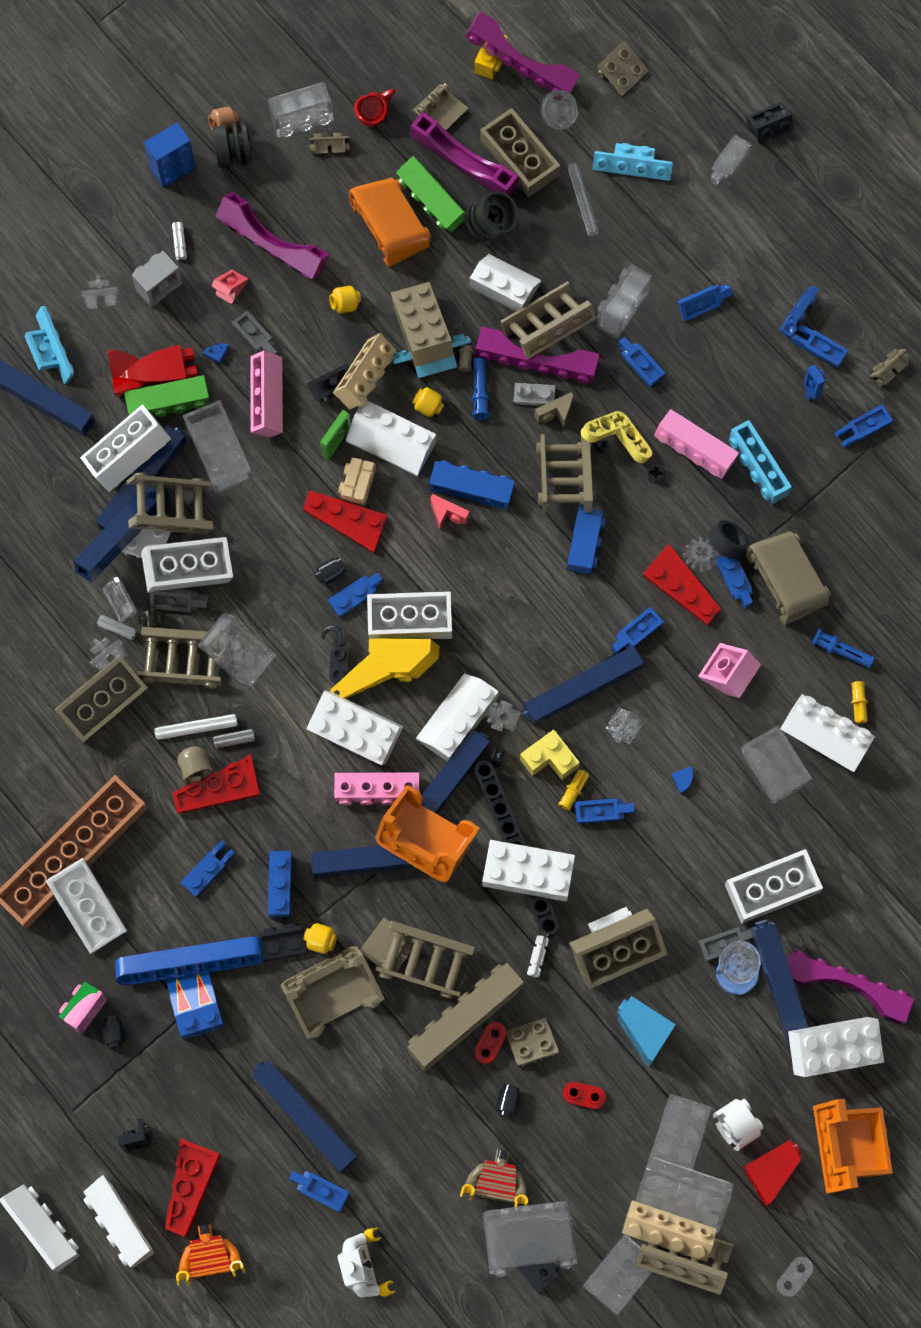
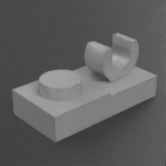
[513,383,555,406]

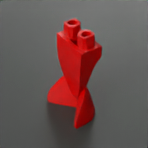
[107,345,198,398]

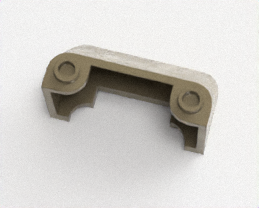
[745,531,831,626]
[281,946,384,1039]

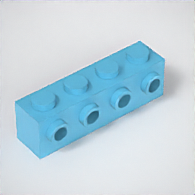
[729,420,792,505]

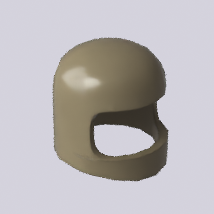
[177,746,213,785]

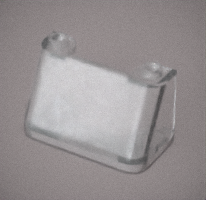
[483,1201,577,1277]

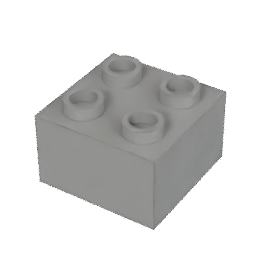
[132,251,182,308]

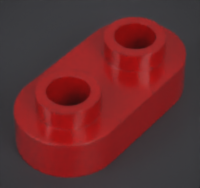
[475,1022,506,1064]
[563,1082,606,1110]

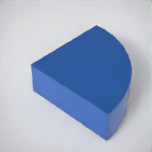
[202,343,230,364]
[671,766,693,794]

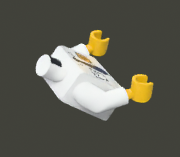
[338,1227,395,1298]

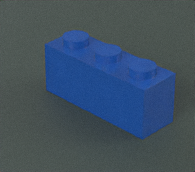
[567,506,606,575]
[268,851,292,919]

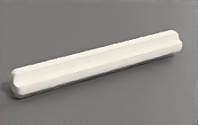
[155,714,237,740]

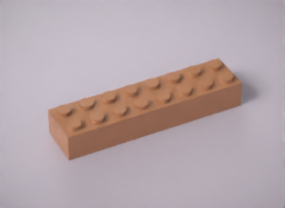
[0,775,148,930]

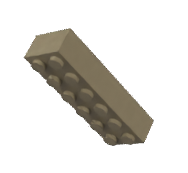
[407,963,524,1072]

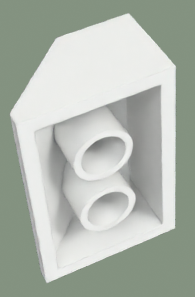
[470,254,541,311]

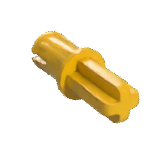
[851,681,868,724]
[558,770,589,811]

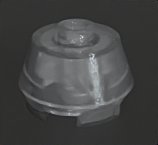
[540,90,578,130]
[719,941,761,984]

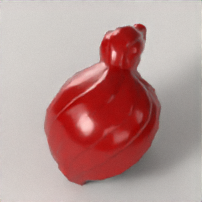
[354,88,395,127]

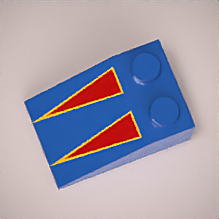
[166,973,224,1040]

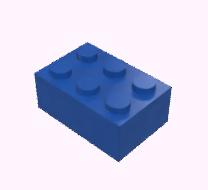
[143,122,196,187]

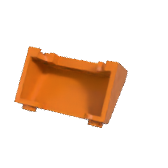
[349,178,431,268]
[375,785,480,882]

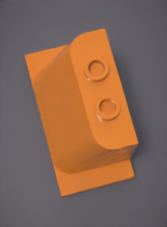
[813,1099,893,1194]

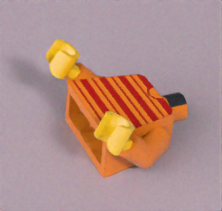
[176,1224,246,1286]

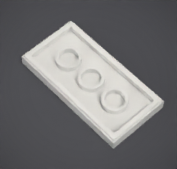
[46,858,127,954]

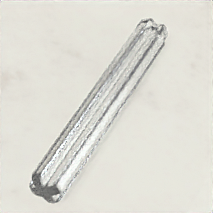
[568,163,598,236]

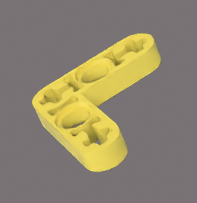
[581,411,652,463]

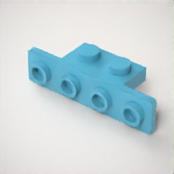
[592,143,673,181]
[25,306,74,384]
[392,334,471,378]

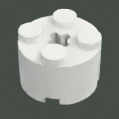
[713,1099,763,1151]

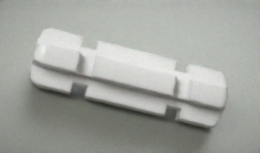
[172,222,187,260]
[527,935,549,978]

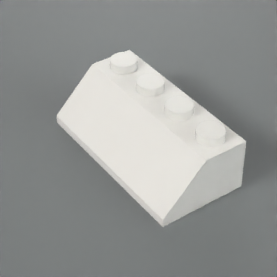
[346,401,436,476]
[415,673,498,762]
[83,1175,155,1268]
[0,1185,80,1272]

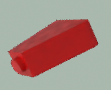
[743,1140,802,1206]

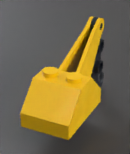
[321,625,440,699]

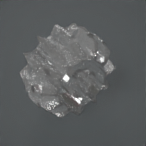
[683,537,719,573]

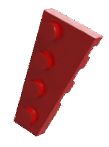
[303,491,387,554]
[643,544,721,626]
[173,754,260,814]
[165,1138,221,1238]

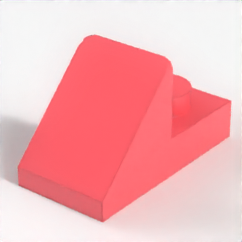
[212,269,248,304]
[431,494,469,529]

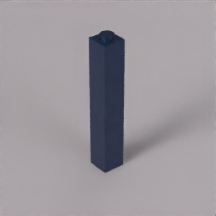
[0,360,95,436]
[96,426,186,531]
[74,486,169,583]
[522,645,644,726]
[422,729,490,814]
[311,845,414,878]
[750,920,808,1051]
[252,1061,357,1173]

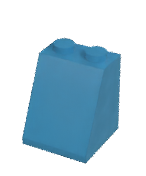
[617,996,676,1067]

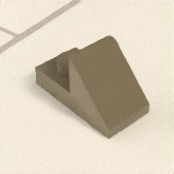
[535,392,573,428]

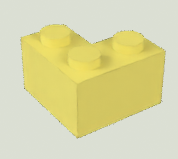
[520,730,579,780]

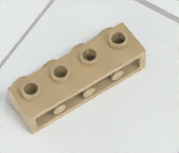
[333,333,396,410]
[622,1200,716,1262]

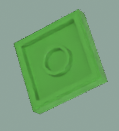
[320,410,350,460]

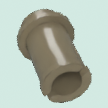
[458,345,474,372]

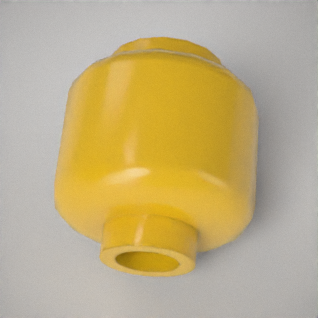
[330,286,361,314]
[412,387,444,417]
[304,923,337,954]

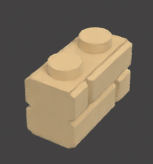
[338,458,376,507]

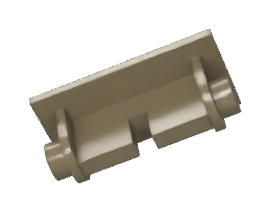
[309,132,350,154]
[869,349,910,386]

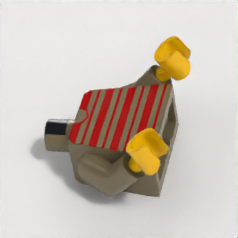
[460,1149,528,1210]

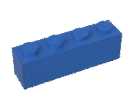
[429,460,515,510]

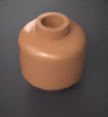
[208,107,239,133]

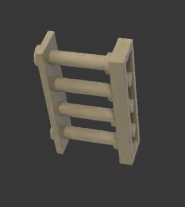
[500,281,596,359]
[536,434,593,513]
[127,473,213,535]
[137,627,227,689]
[375,921,475,999]
[635,1238,734,1295]

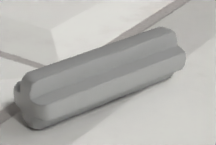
[97,615,137,640]
[213,729,255,748]

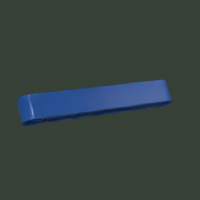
[115,937,264,985]

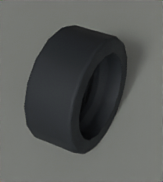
[709,520,750,559]

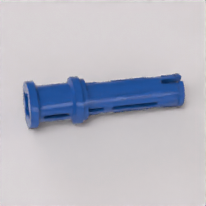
[472,358,490,420]
[811,628,875,669]

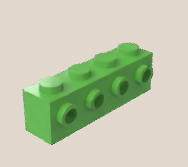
[396,156,466,232]
[124,375,210,418]

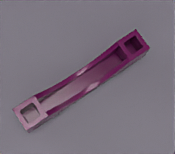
[465,11,580,99]
[411,112,518,196]
[215,192,330,279]
[476,327,599,384]
[787,950,914,1026]

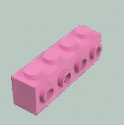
[251,351,283,438]
[654,409,739,479]
[334,773,420,806]

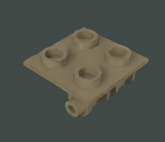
[597,41,649,96]
[413,83,468,130]
[360,918,414,972]
[506,1017,559,1067]

